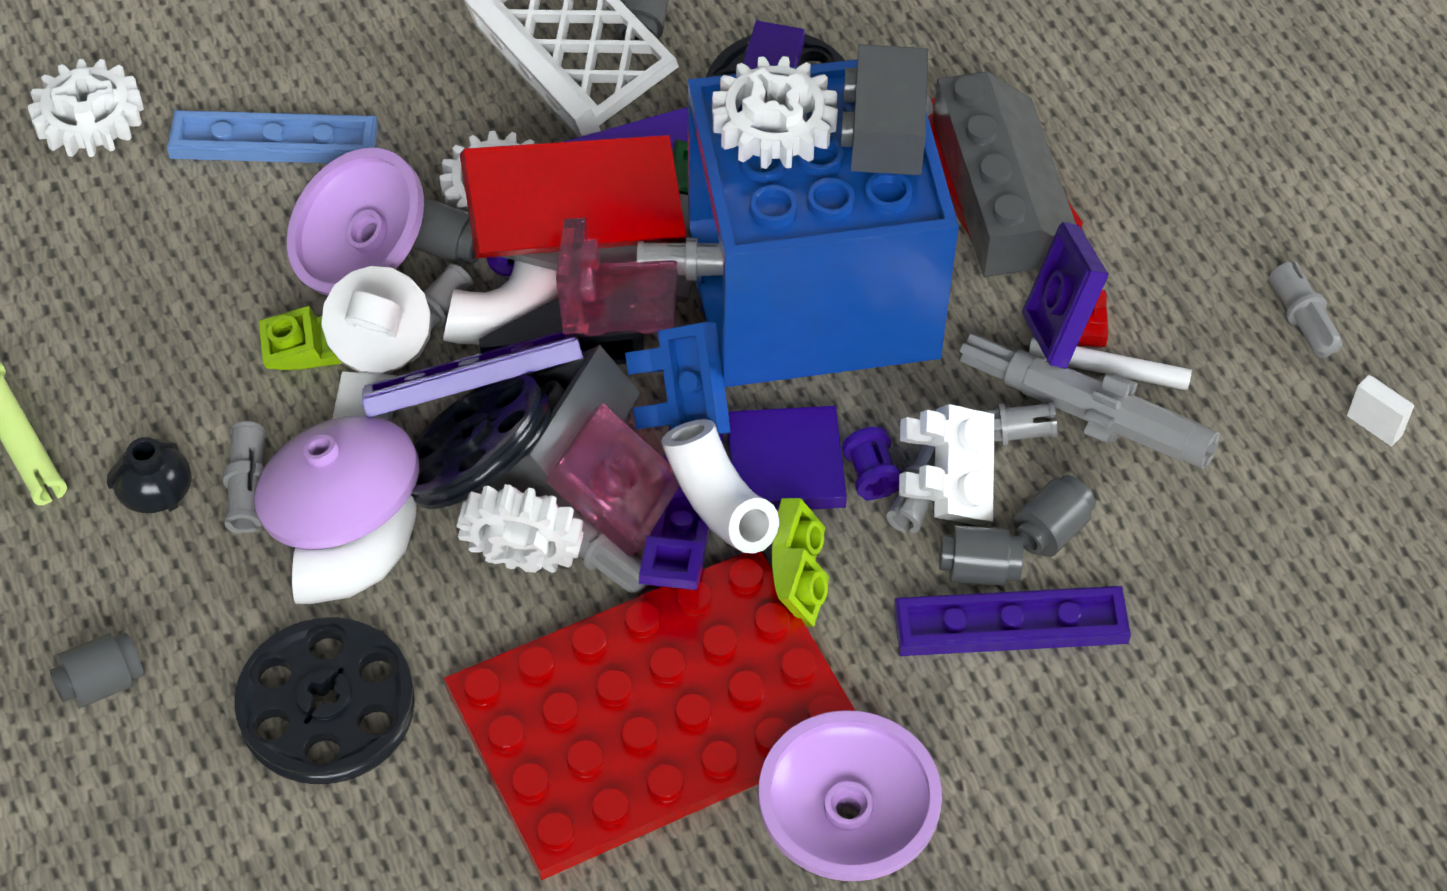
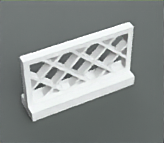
[464,0,679,137]

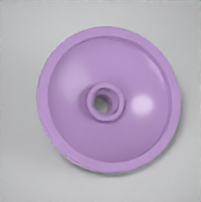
[287,148,424,296]
[254,416,419,549]
[758,711,942,881]

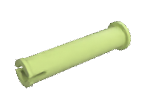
[0,362,67,505]

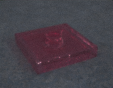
[545,403,679,557]

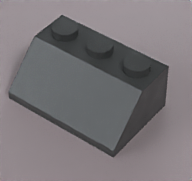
[479,345,641,507]

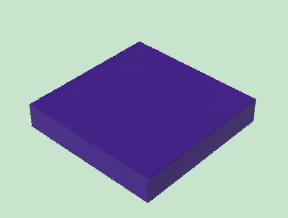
[1022,221,1109,369]
[728,406,847,512]

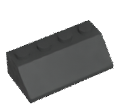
[933,71,1076,277]

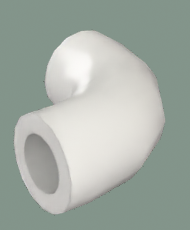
[443,261,566,345]
[661,419,779,554]
[292,495,417,604]

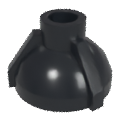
[107,437,192,513]

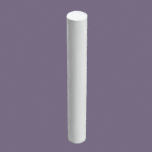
[1029,337,1192,390]

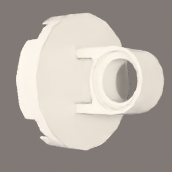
[322,266,432,375]

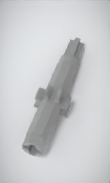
[960,332,1220,469]

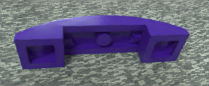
[638,426,724,590]

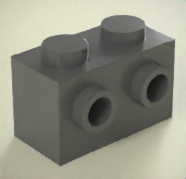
[841,44,928,175]

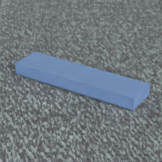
[167,110,378,163]

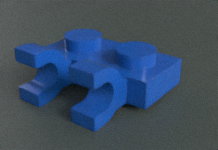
[625,322,731,434]

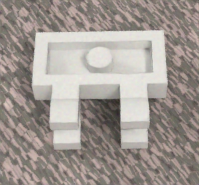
[899,404,994,525]

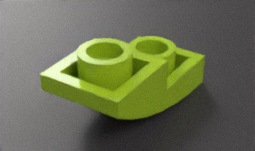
[259,306,342,370]
[772,498,830,627]

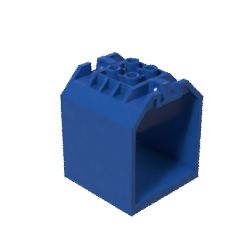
[688,59,959,387]

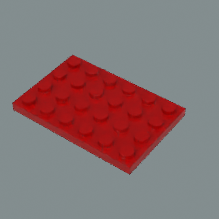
[444,551,856,880]

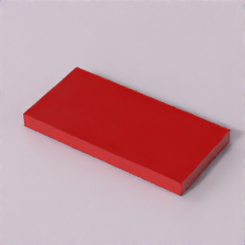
[460,135,687,258]

